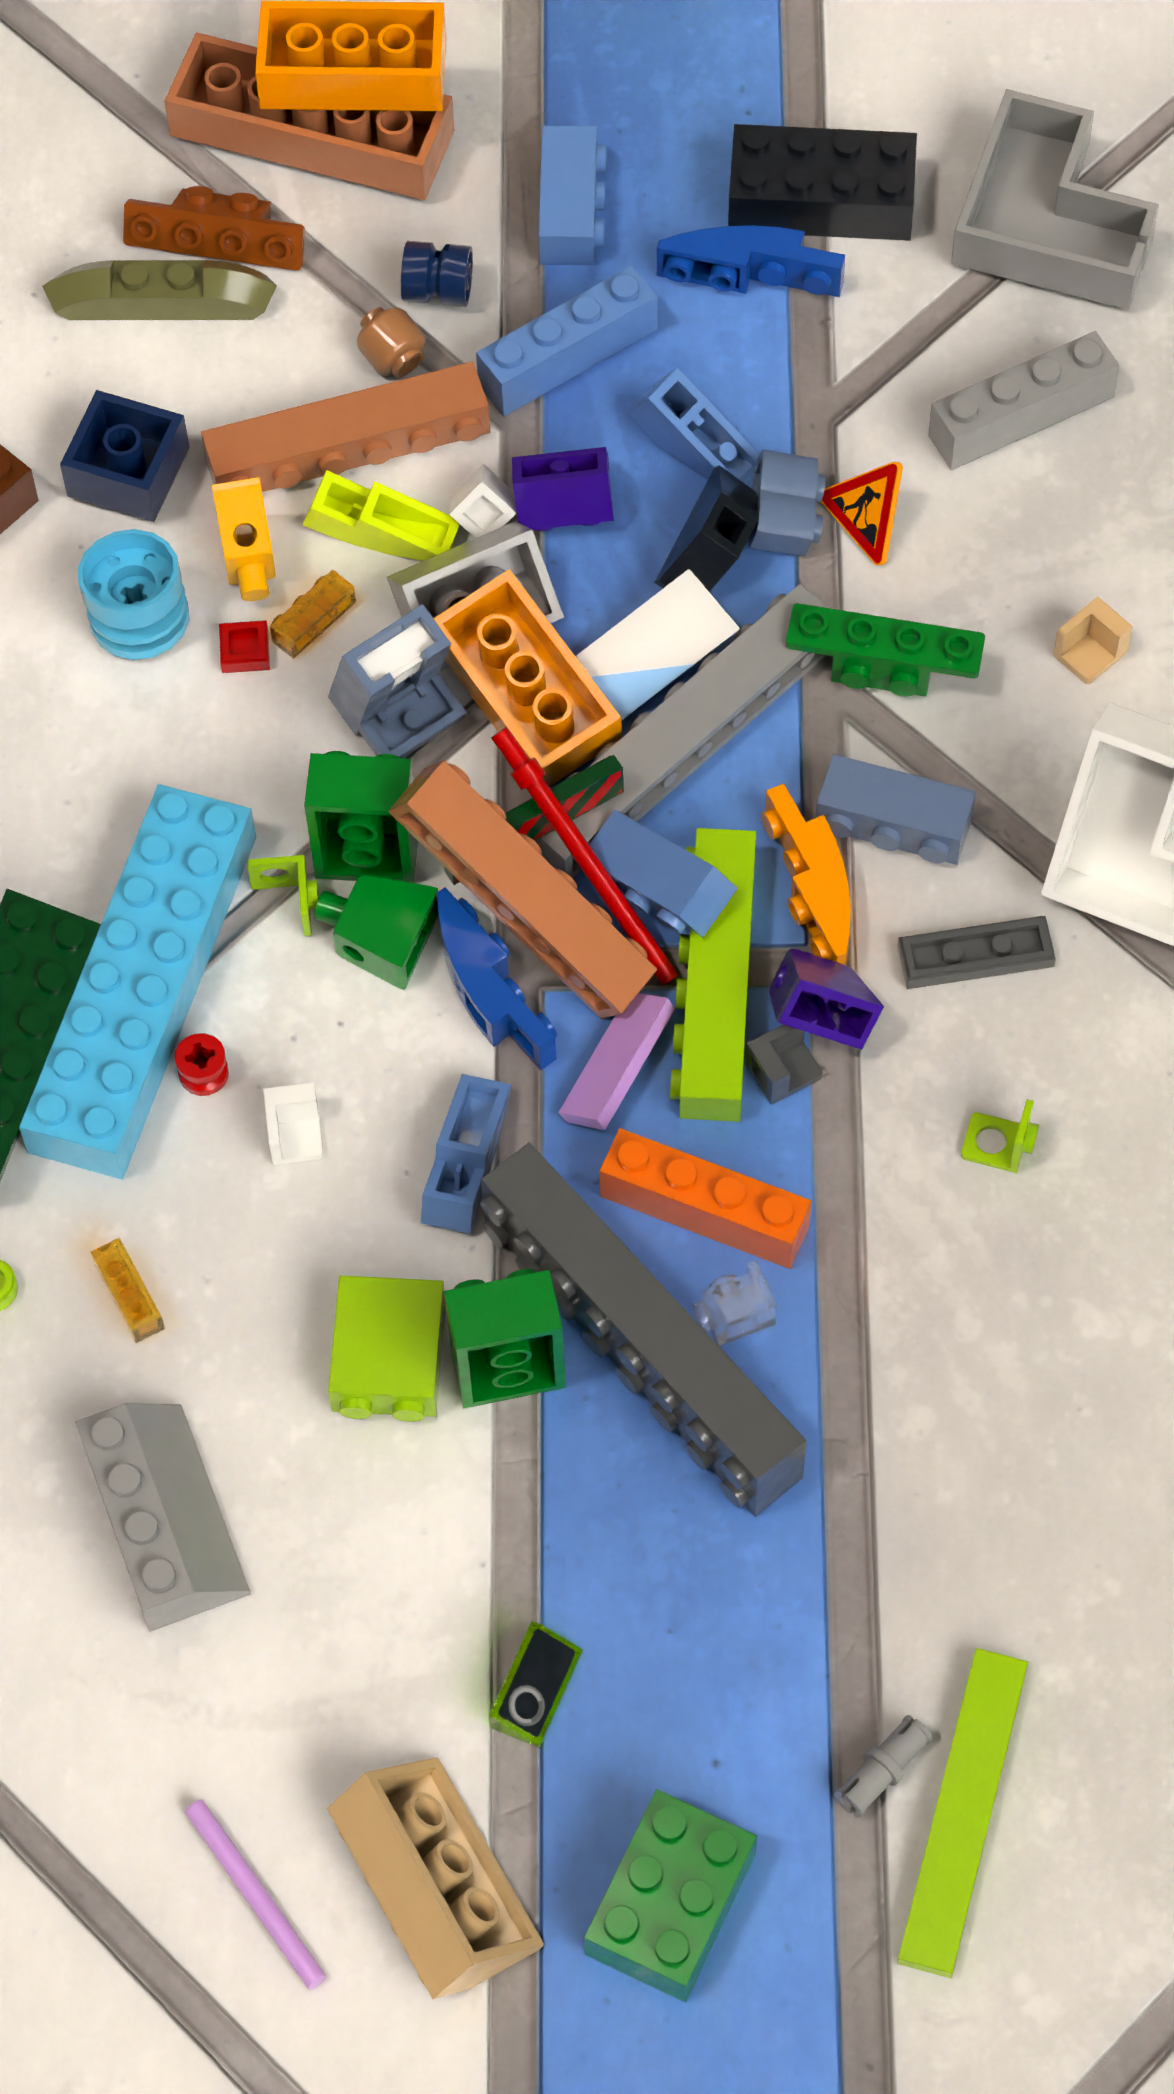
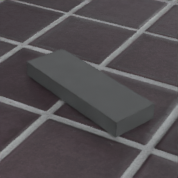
[897,916,1056,989]

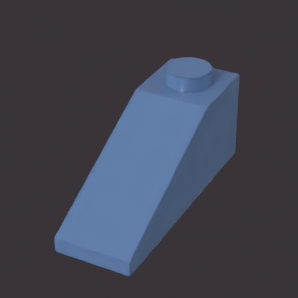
[627,367,760,488]

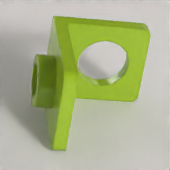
[247,855,319,936]
[961,1099,1039,1173]

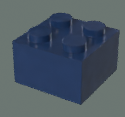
[60,390,190,522]

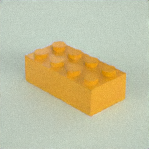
[255,1,447,111]
[433,569,622,787]

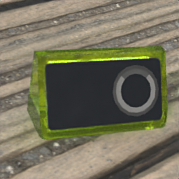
[489,1621,583,1748]

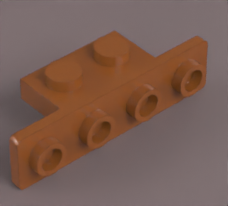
[123,186,305,271]

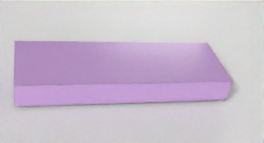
[558,993,676,1130]

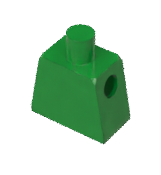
[314,875,439,990]

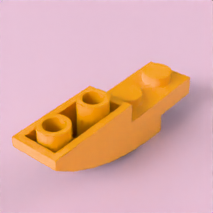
[761,783,851,965]

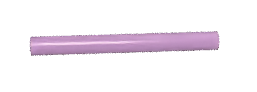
[185,1799,327,1990]

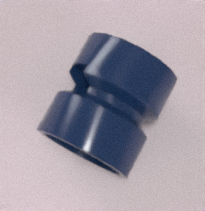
[401,240,473,307]

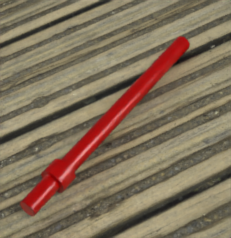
[491,727,678,985]

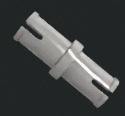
[834,1715,933,1818]

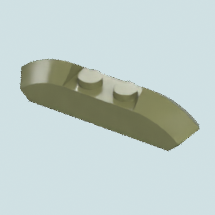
[42,260,277,320]

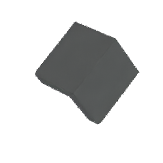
[746,1024,822,1105]

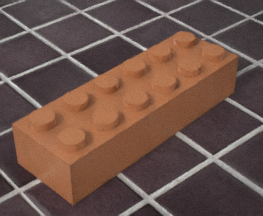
[164,32,455,200]

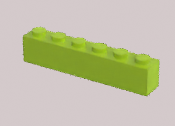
[670,828,756,1122]

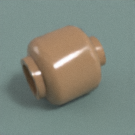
[357,307,426,378]

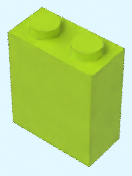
[328,1275,445,1422]

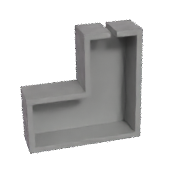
[951,89,1159,310]

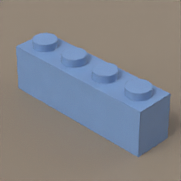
[476,265,657,417]

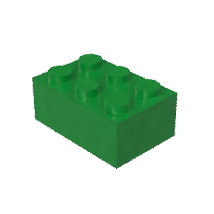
[304,751,418,883]
[444,1269,566,1409]
[584,1789,757,2003]

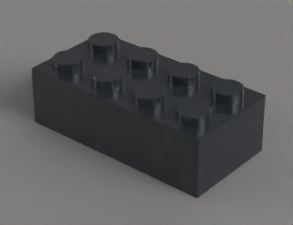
[728,124,917,241]

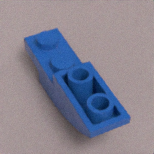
[657,225,845,297]
[437,887,557,1070]

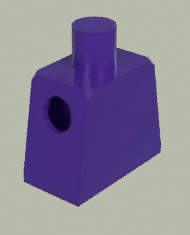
[769,948,884,1050]

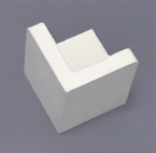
[449,464,517,538]
[263,1082,323,1165]

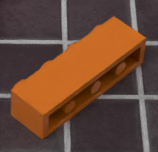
[599,1128,812,1269]

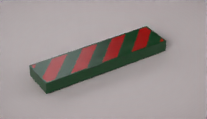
[444,755,624,885]

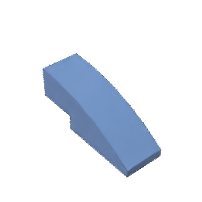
[421,1074,511,1234]

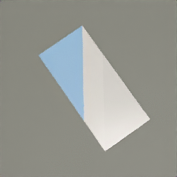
[575,569,740,721]

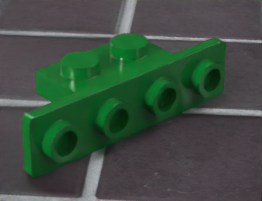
[786,603,985,697]

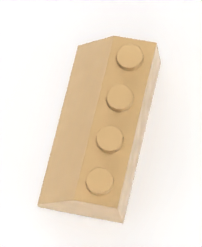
[327,1757,545,1999]

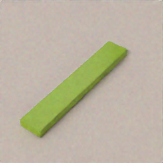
[897,1648,1029,1978]

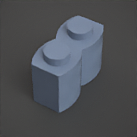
[749,449,825,556]

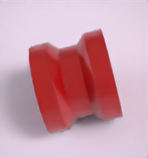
[175,1033,229,1096]

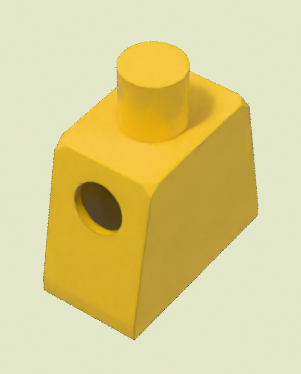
[212,477,276,601]

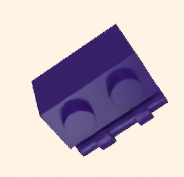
[512,447,614,531]

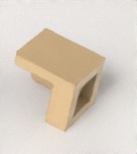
[1053,596,1133,684]

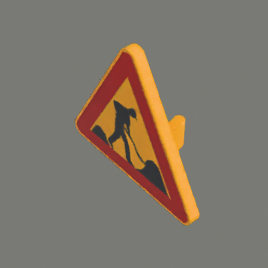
[821,462,903,565]

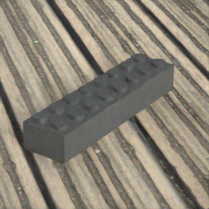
[480,1142,806,1517]

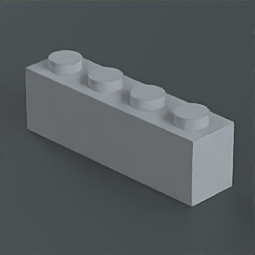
[928,331,1119,470]

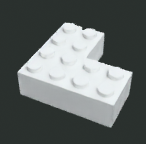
[1041,702,1174,946]

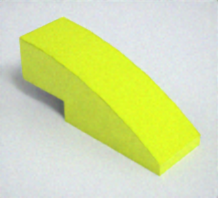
[302,470,460,561]

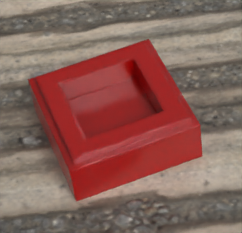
[219,620,270,673]

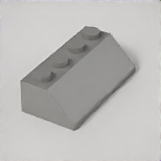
[75,1403,251,1632]

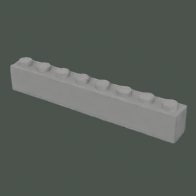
[535,584,829,878]

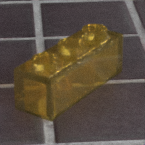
[270,569,356,659]
[90,1237,165,1343]

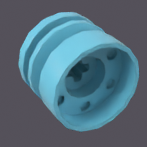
[78,529,190,660]

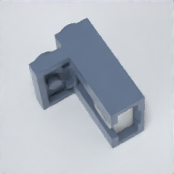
[328,604,467,758]

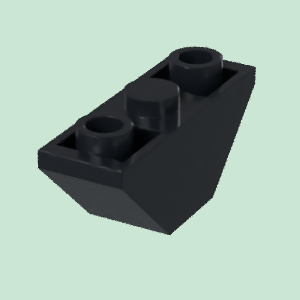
[654,465,759,592]

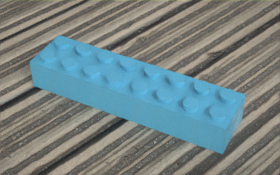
[19,784,257,1180]

